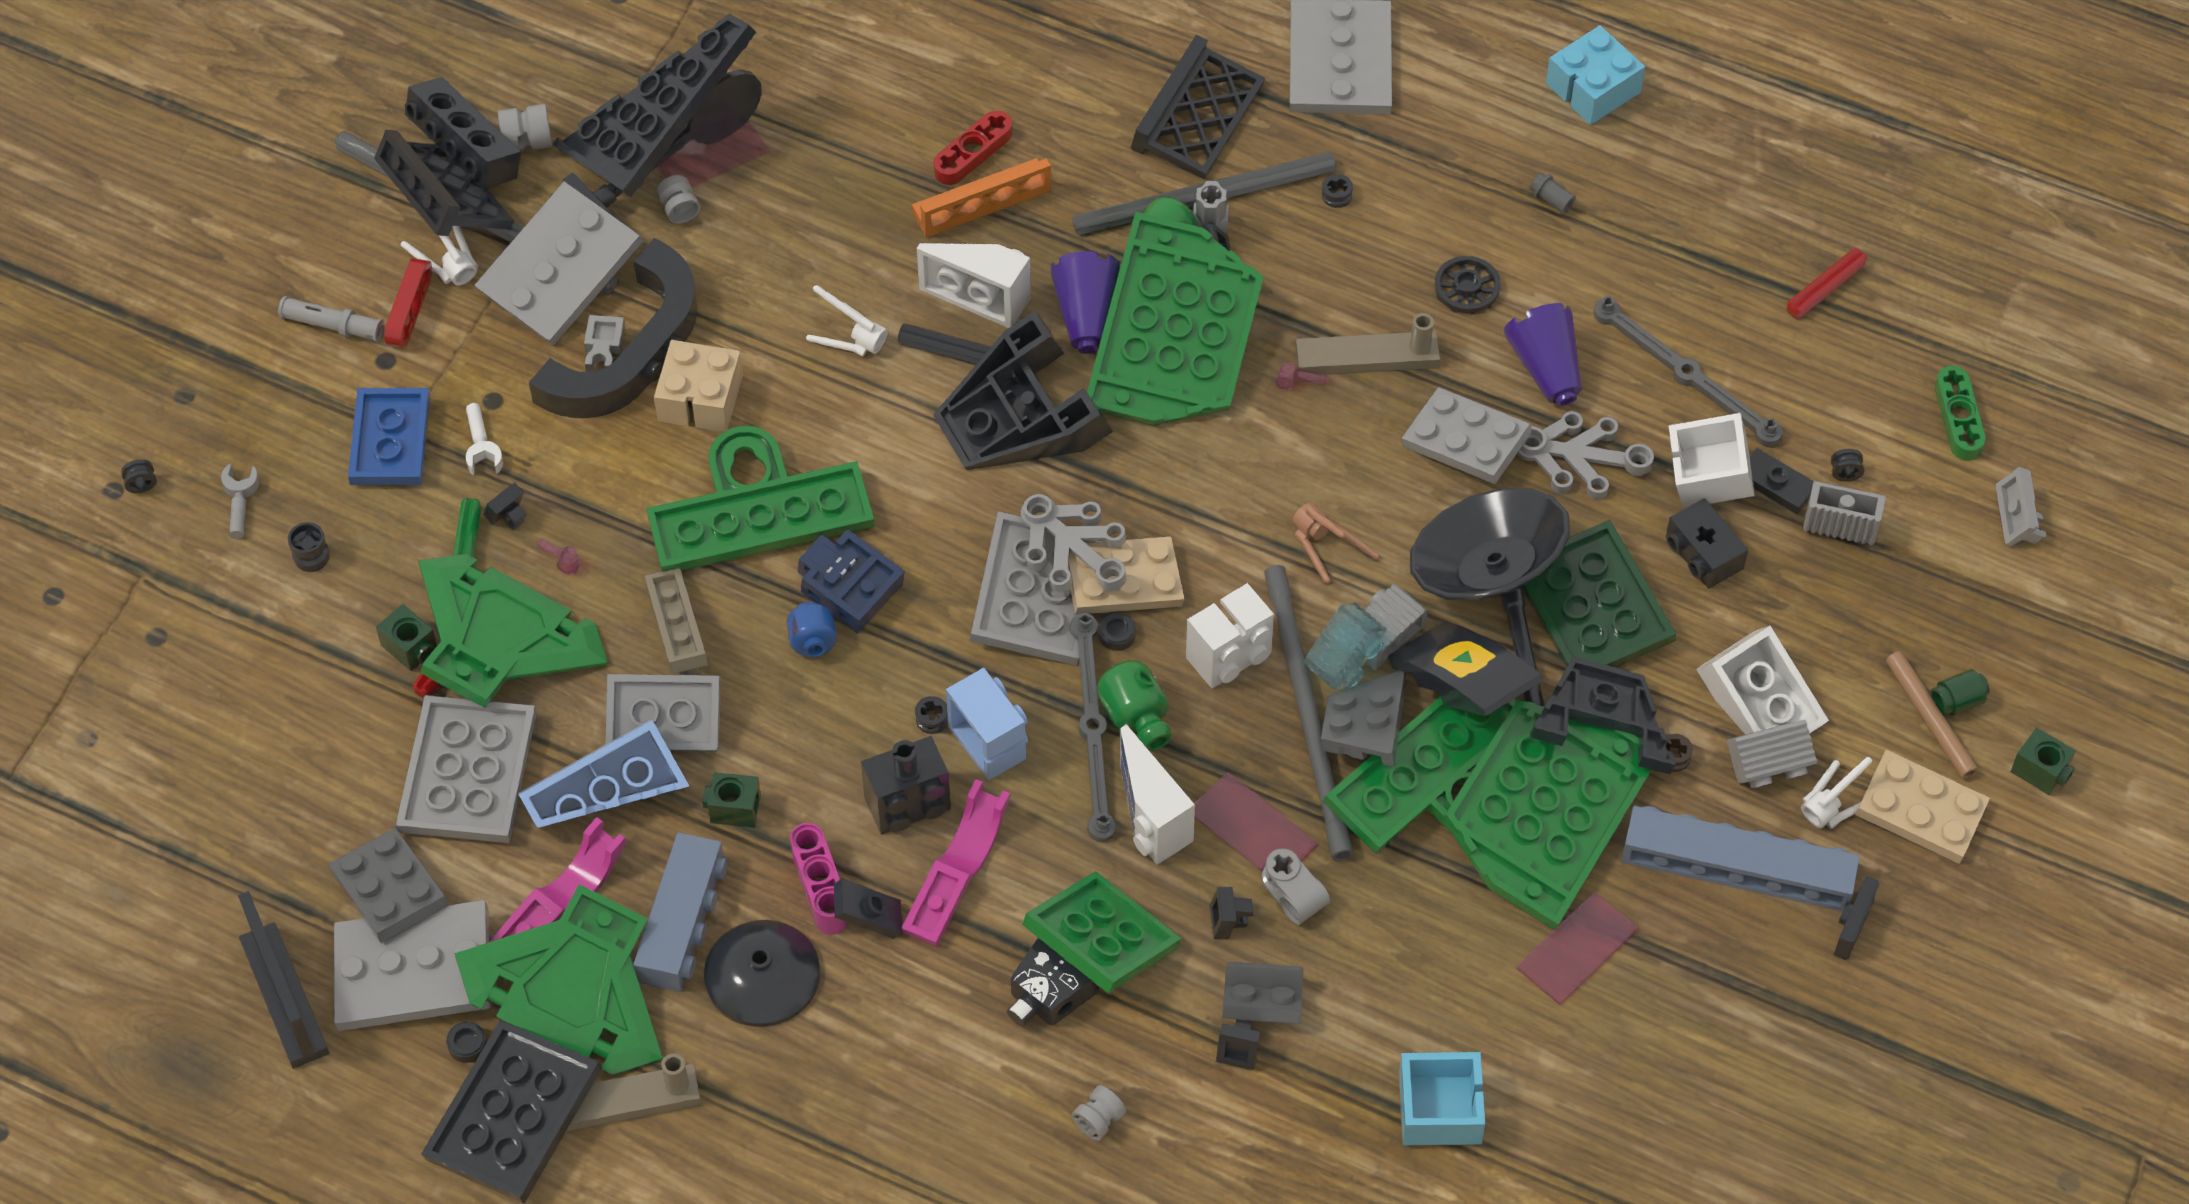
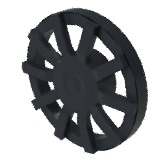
[1435,256,1500,314]

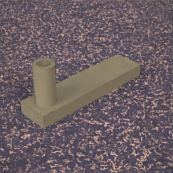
[1295,313,1440,376]
[644,568,708,675]
[566,1053,701,1131]

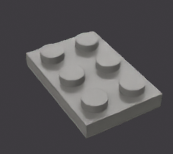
[1402,387,1532,484]
[605,674,721,751]

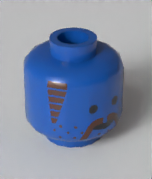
[786,602,837,658]

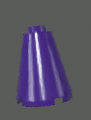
[1050,251,1120,354]
[1504,303,1582,406]

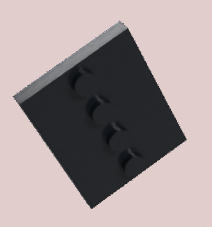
[421,1020,602,1204]

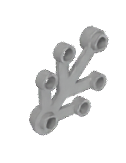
[1517,411,1654,500]
[1021,494,1127,592]

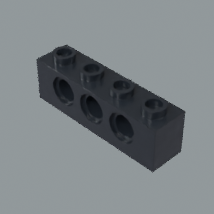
[405,77,521,189]

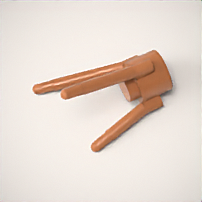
[1292,502,1380,584]

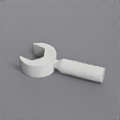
[466,403,503,476]

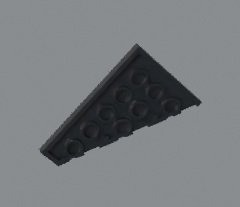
[553,13,756,197]

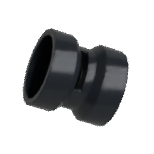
[288,522,330,572]

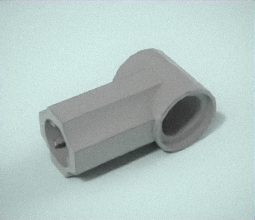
[1193,181,1229,235]

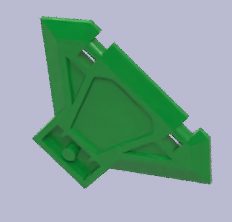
[418,554,608,708]
[454,884,663,1076]

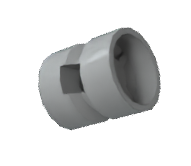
[498,104,552,152]

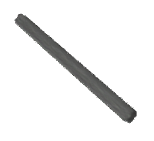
[1072,152,1336,235]

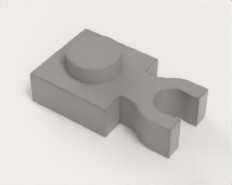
[584,315,625,372]

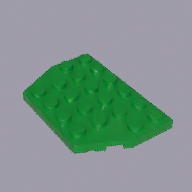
[1087,212,1264,426]
[1442,700,1651,930]

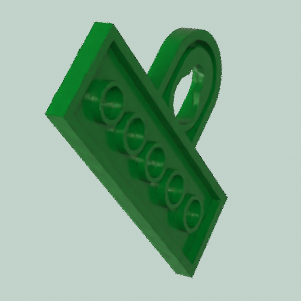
[646,426,875,572]
[1323,697,1516,854]

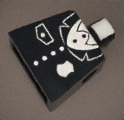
[1007,938,1100,1027]

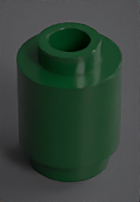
[1931,669,1990,716]

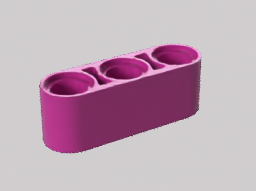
[790,823,848,935]

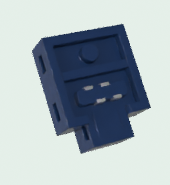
[798,529,905,634]

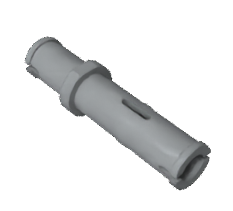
[278,296,385,342]

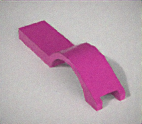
[902,779,1011,947]
[489,817,627,942]

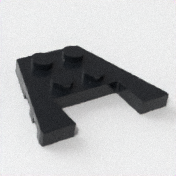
[1530,657,1675,775]

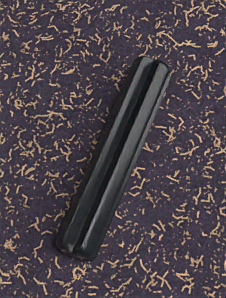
[898,323,991,364]

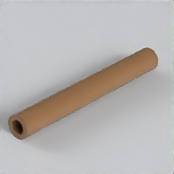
[1886,651,1978,780]

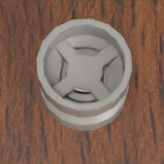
[656,175,701,224]
[1071,1085,1127,1141]

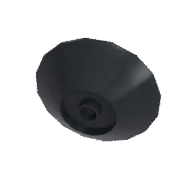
[1410,488,1570,600]

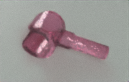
[1276,362,1328,390]
[537,539,581,575]

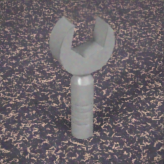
[221,463,259,539]

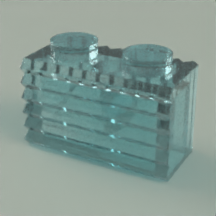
[1303,603,1387,690]

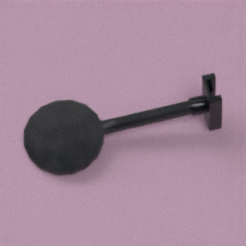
[562,69,762,217]

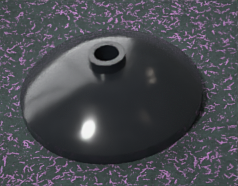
[704,920,820,1027]

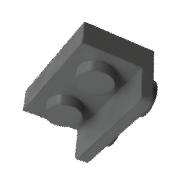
[1222,962,1303,1024]

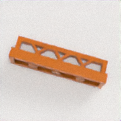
[912,158,1051,238]

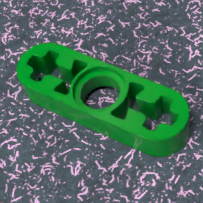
[1935,366,1986,461]

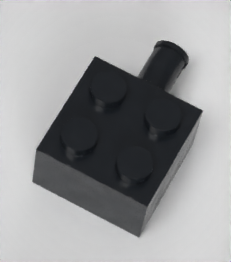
[861,736,951,835]

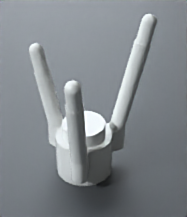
[401,226,478,285]
[806,285,888,357]
[1801,757,1872,829]

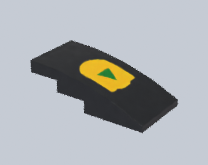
[1388,621,1543,716]

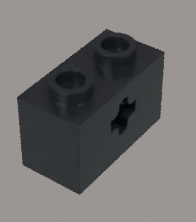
[1666,498,1748,589]

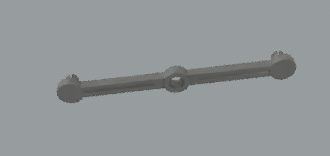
[1593,296,1783,447]
[1070,613,1116,842]

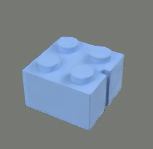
[946,668,1028,781]

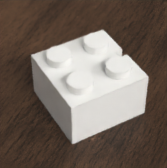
[1669,413,1755,508]
[1186,583,1274,689]

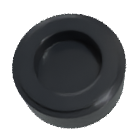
[1099,613,1136,651]
[446,1022,487,1063]

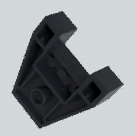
[933,311,1114,470]

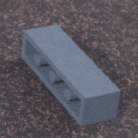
[633,832,728,992]

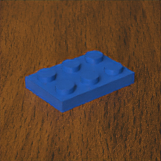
[348,388,430,485]

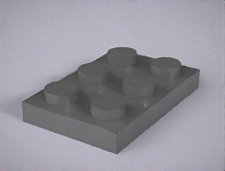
[328,828,448,943]

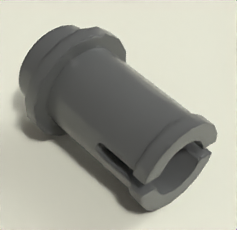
[1530,173,1576,214]

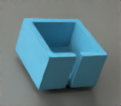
[1546,25,1645,125]
[1399,1052,1485,1145]

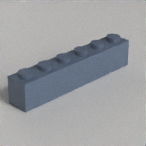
[1621,806,1860,911]

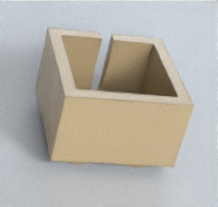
[654,340,743,432]

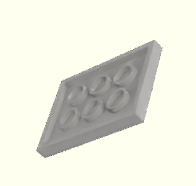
[1289,0,1392,114]
[474,181,643,346]
[969,511,1103,666]
[396,695,537,843]
[334,900,491,1031]

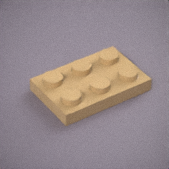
[1068,537,1184,615]
[1855,750,1990,864]

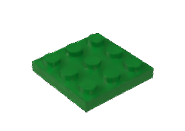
[1022,871,1182,994]

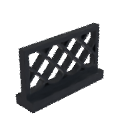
[1130,34,1265,180]
[374,130,514,236]
[238,891,329,1069]

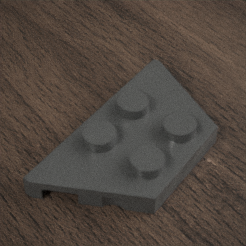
[1321,671,1407,766]

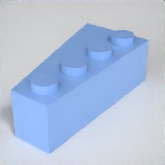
[518,720,689,828]

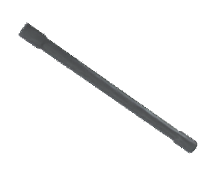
[1264,565,1354,861]

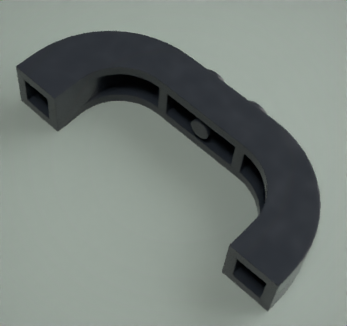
[529,238,698,418]

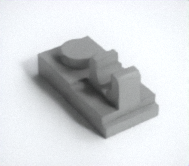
[1995,467,2046,546]

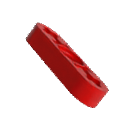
[933,111,1012,185]
[384,258,432,348]

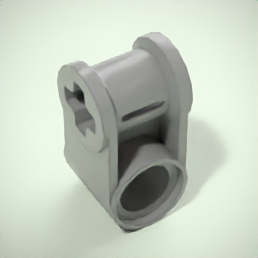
[1261,848,1330,925]

